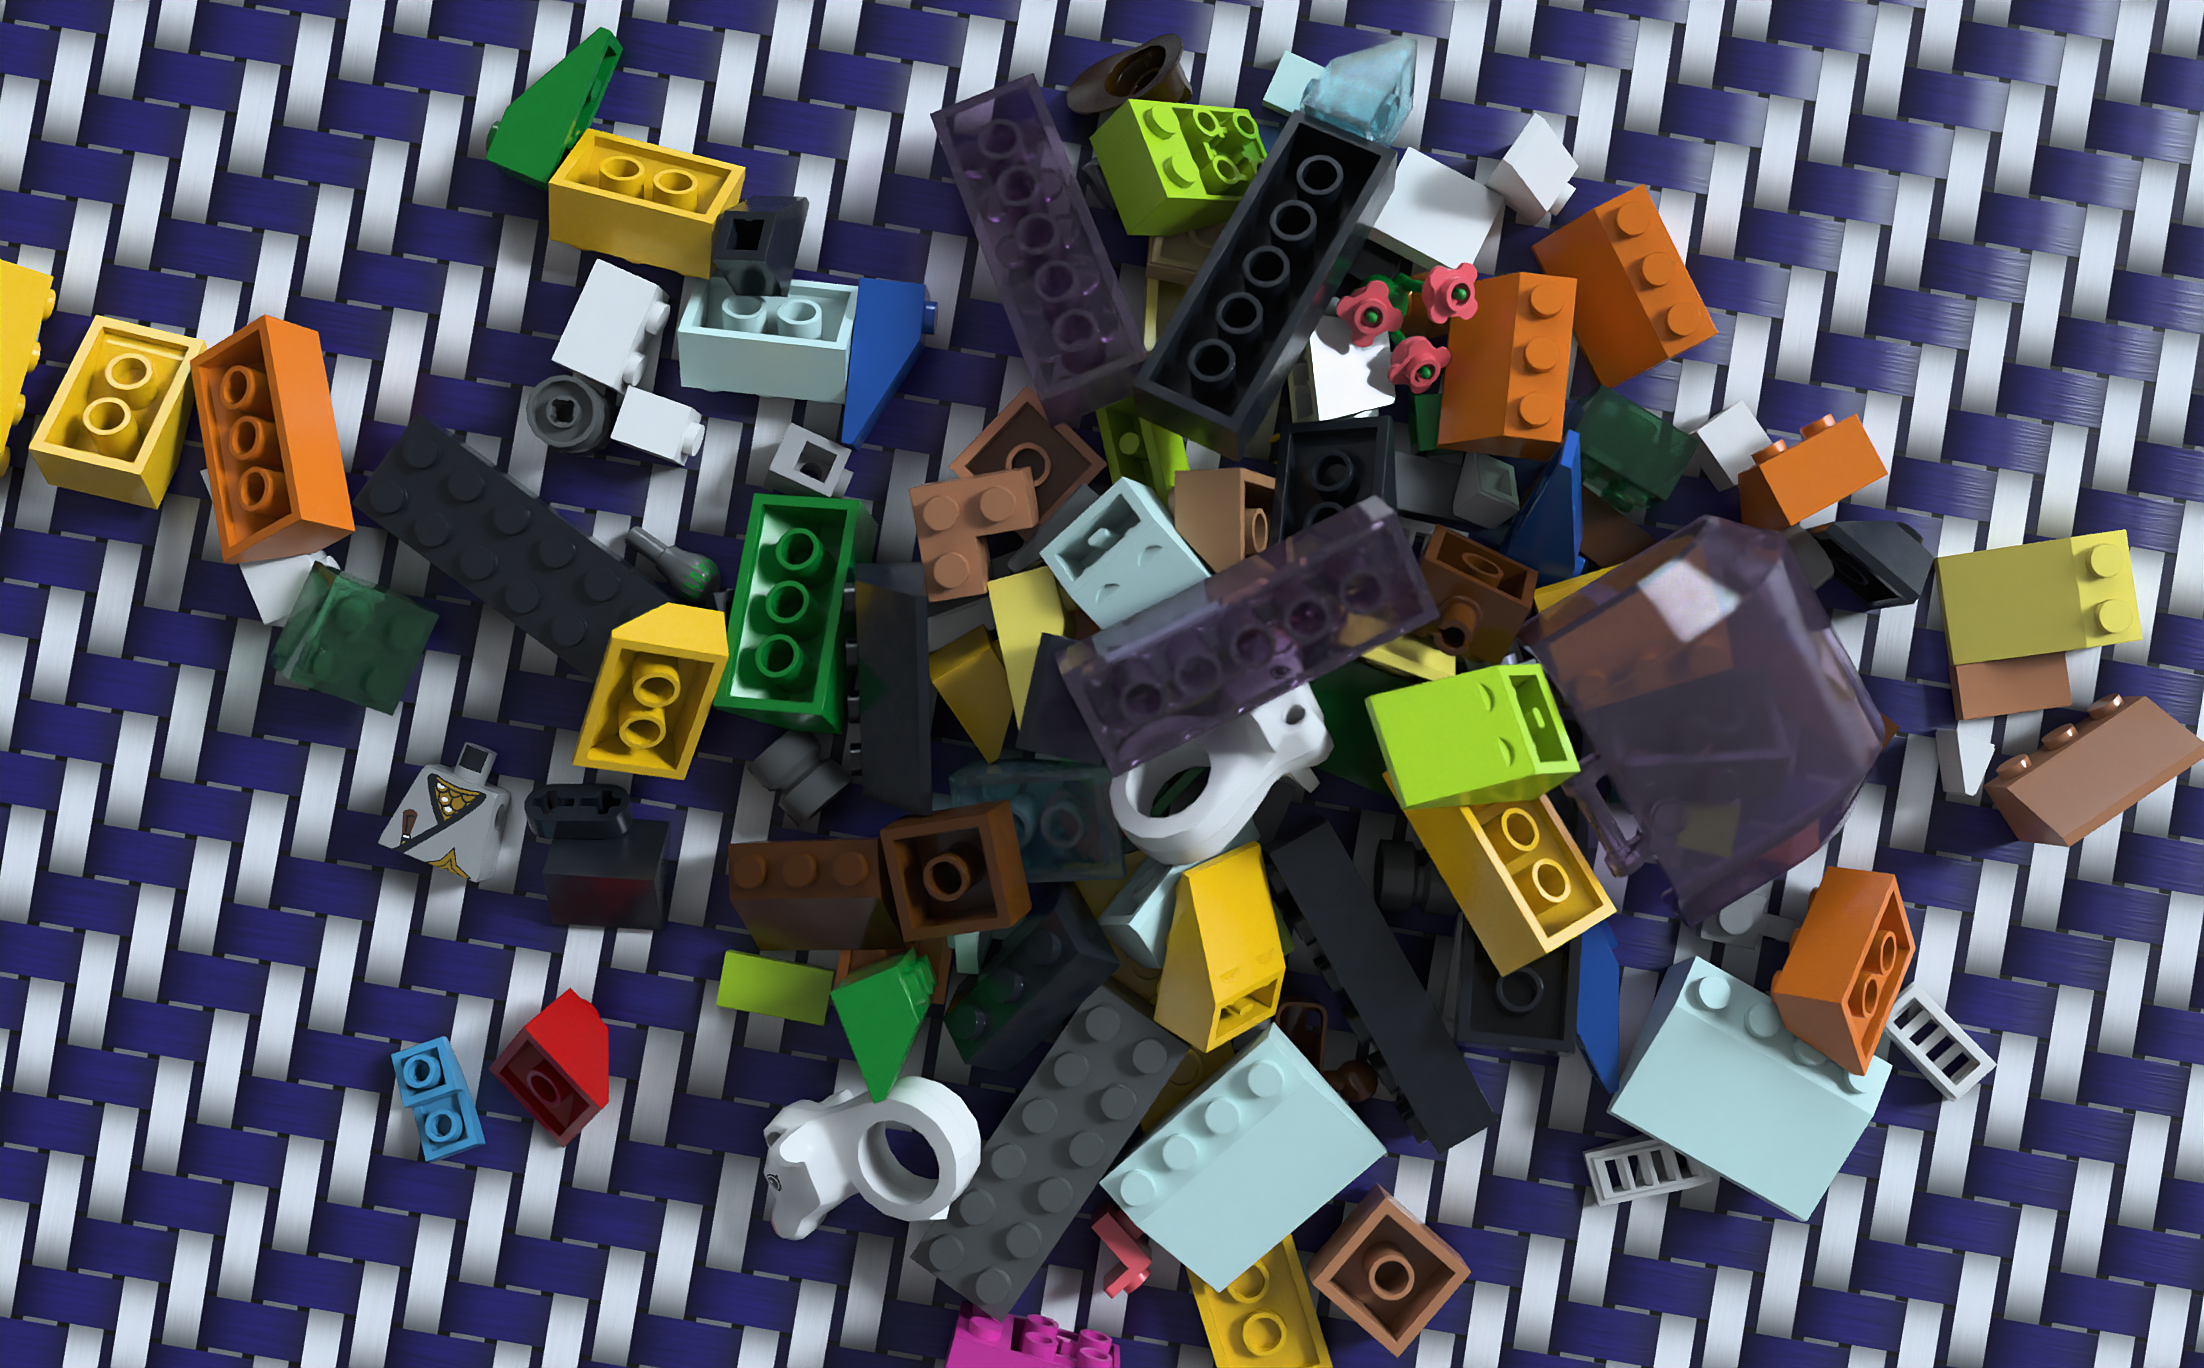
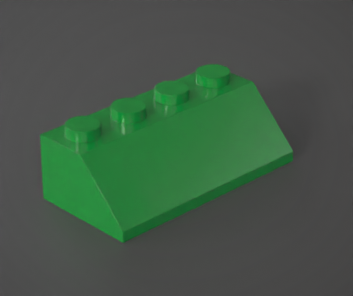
[713,493,878,734]

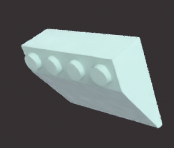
[1606,956,1893,1222]
[1099,1022,1387,1292]

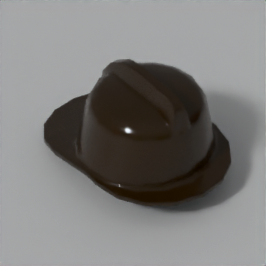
[1066,33,1193,115]

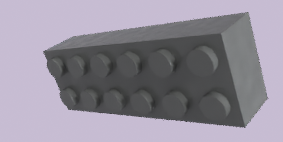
[909,976,1192,1324]

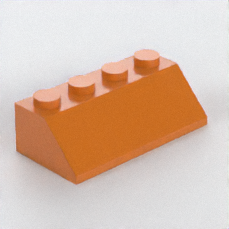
[189,314,355,564]

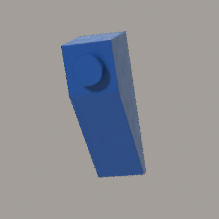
[841,277,938,451]
[1498,429,1585,589]
[1576,919,1619,1095]

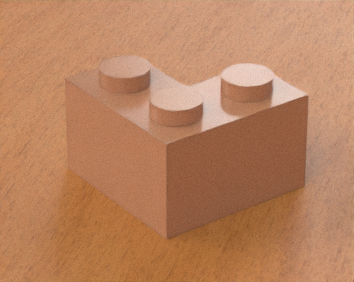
[909,466,1040,603]

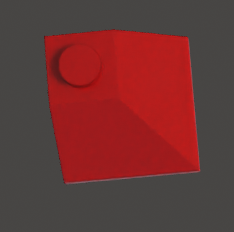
[488,987,609,1148]

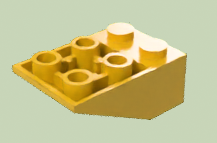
[1153,840,1286,1053]

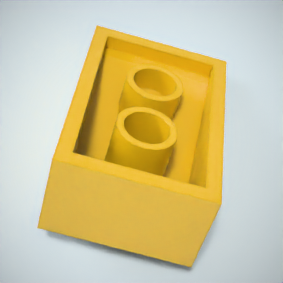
[28,315,207,510]

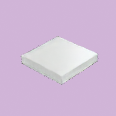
[1367,147,1505,271]

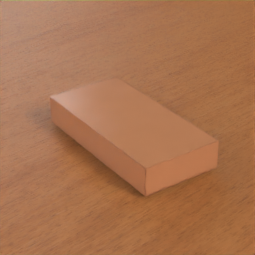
[1948,651,2072,720]

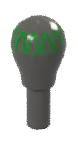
[625,526,721,603]

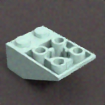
[1039,477,1249,692]

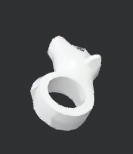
[1109,633,1334,865]
[764,1076,981,1241]

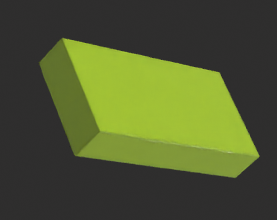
[716,949,836,1026]

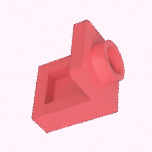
[1091,1199,1153,1299]

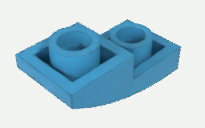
[391,1036,486,1162]

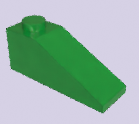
[485,27,623,193]

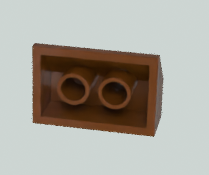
[728,837,913,951]

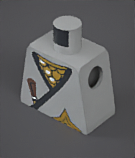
[378,742,511,882]

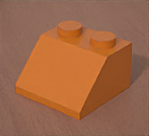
[1737,413,1888,540]

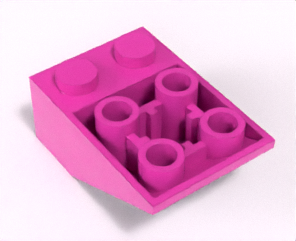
[943,1301,1120,1368]

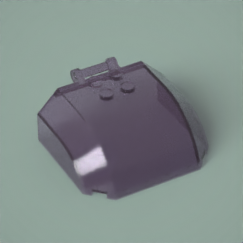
[1515,514,1885,928]

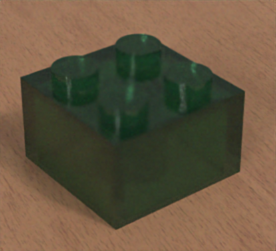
[1549,384,1701,513]
[268,560,439,716]

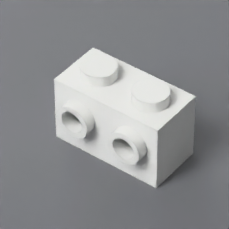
[551,258,670,396]

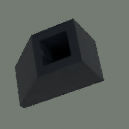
[713,195,810,297]

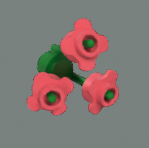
[1336,262,1477,394]

